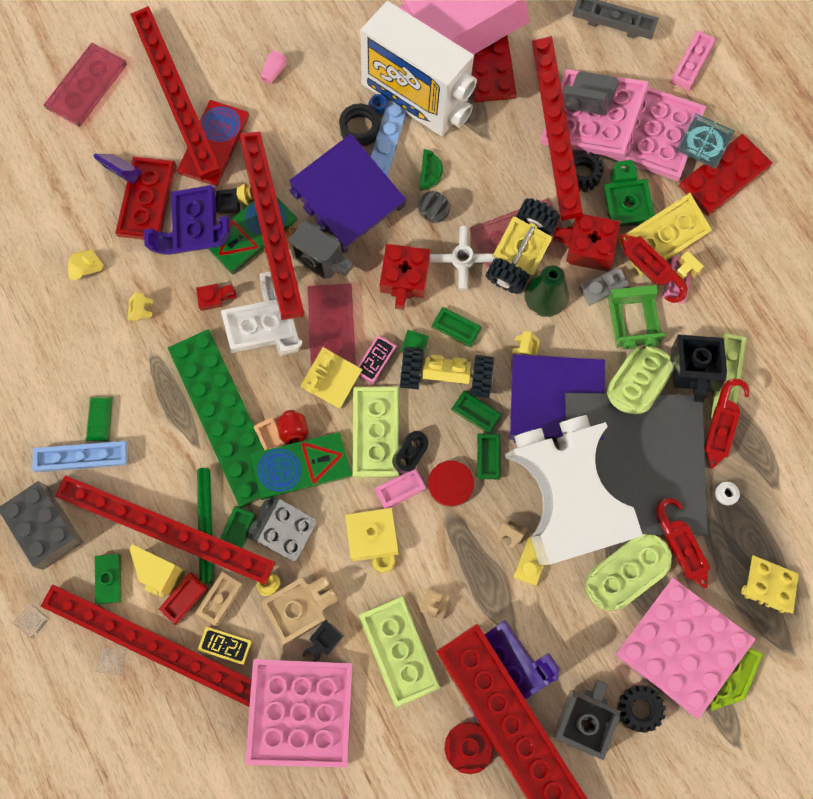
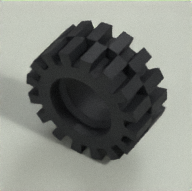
[573,150,604,192]
[617,686,666,733]

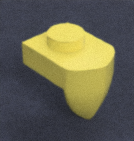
[67,249,104,280]

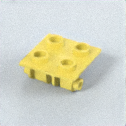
[300,347,362,409]
[741,555,799,614]

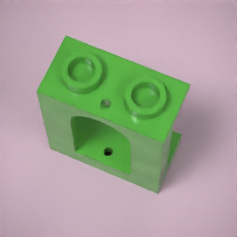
[608,285,666,349]

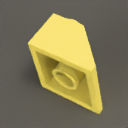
[130,544,186,598]

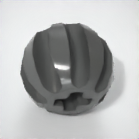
[418,191,450,223]

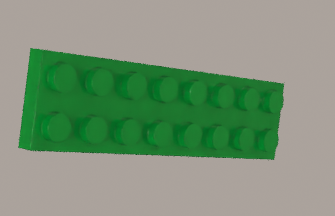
[167,329,264,508]

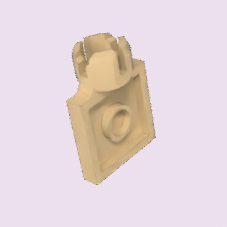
[261,577,339,645]

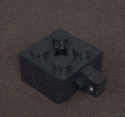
[671,334,727,402]

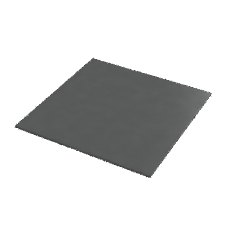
[565,393,708,535]

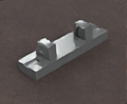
[572,0,659,40]

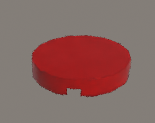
[428,460,474,507]
[444,722,494,774]

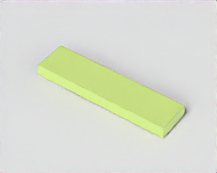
[709,333,747,420]

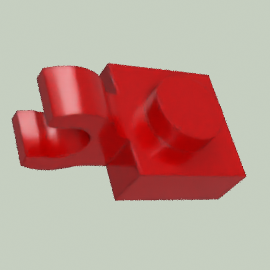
[196,283,237,311]

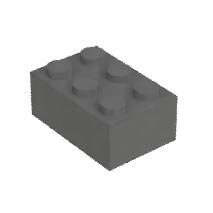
[0,481,84,570]

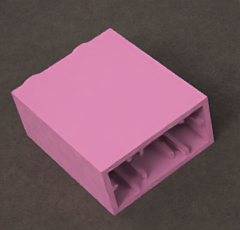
[399,0,530,55]

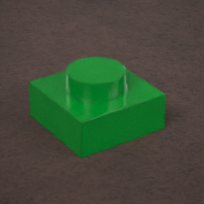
[401,330,429,356]

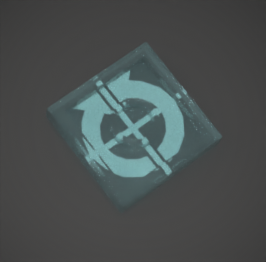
[676,113,735,169]

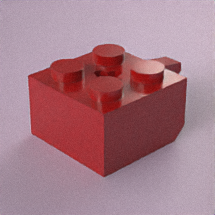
[553,214,620,272]
[379,244,430,310]

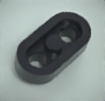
[392,431,428,474]

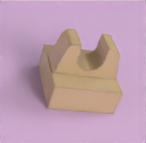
[497,516,528,548]
[420,589,450,620]

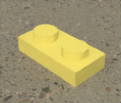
[513,533,544,587]

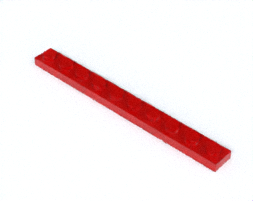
[130,6,222,180]
[532,36,583,221]
[239,131,304,320]
[54,475,276,585]
[40,584,251,707]

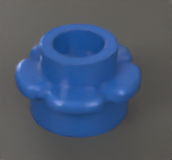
[368,94,388,114]

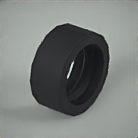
[339,103,380,146]

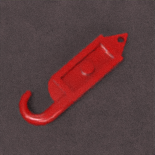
[620,234,688,303]
[704,378,750,469]
[656,498,711,589]

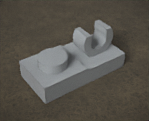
[579,267,630,306]

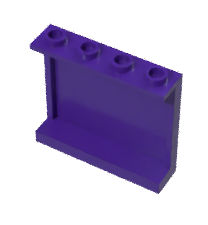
[289,134,406,253]
[508,354,605,443]

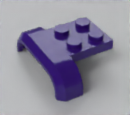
[144,185,231,255]
[469,620,560,725]

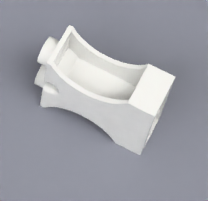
[505,415,643,565]

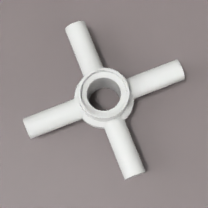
[430,226,495,291]

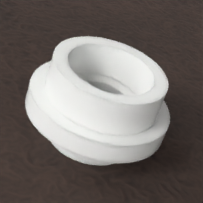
[715,482,740,506]

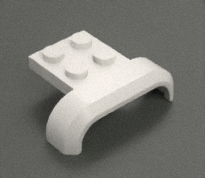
[221,272,302,356]

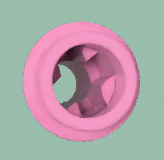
[260,50,287,84]

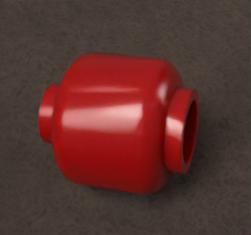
[276,410,308,445]

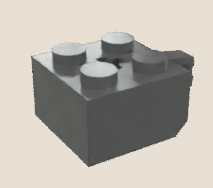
[288,220,353,279]
[552,680,621,760]

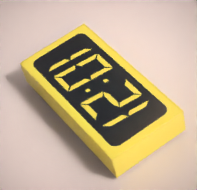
[198,626,253,665]

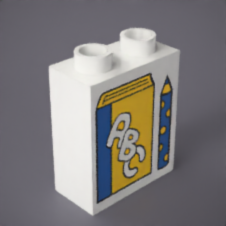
[360,1,477,136]

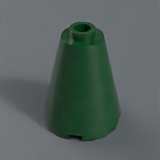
[525,265,569,317]

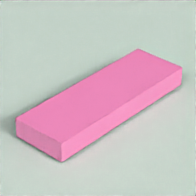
[670,31,716,91]

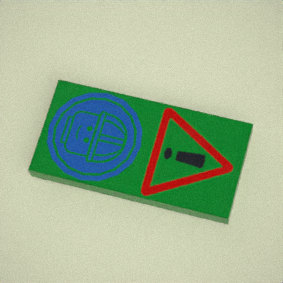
[208,196,298,274]
[249,432,352,500]

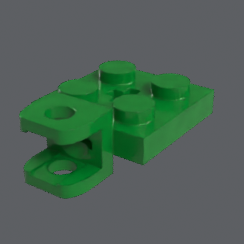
[603,160,655,227]

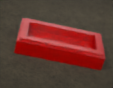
[159,572,209,625]

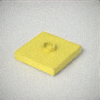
[345,508,399,562]

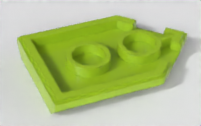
[709,648,764,711]

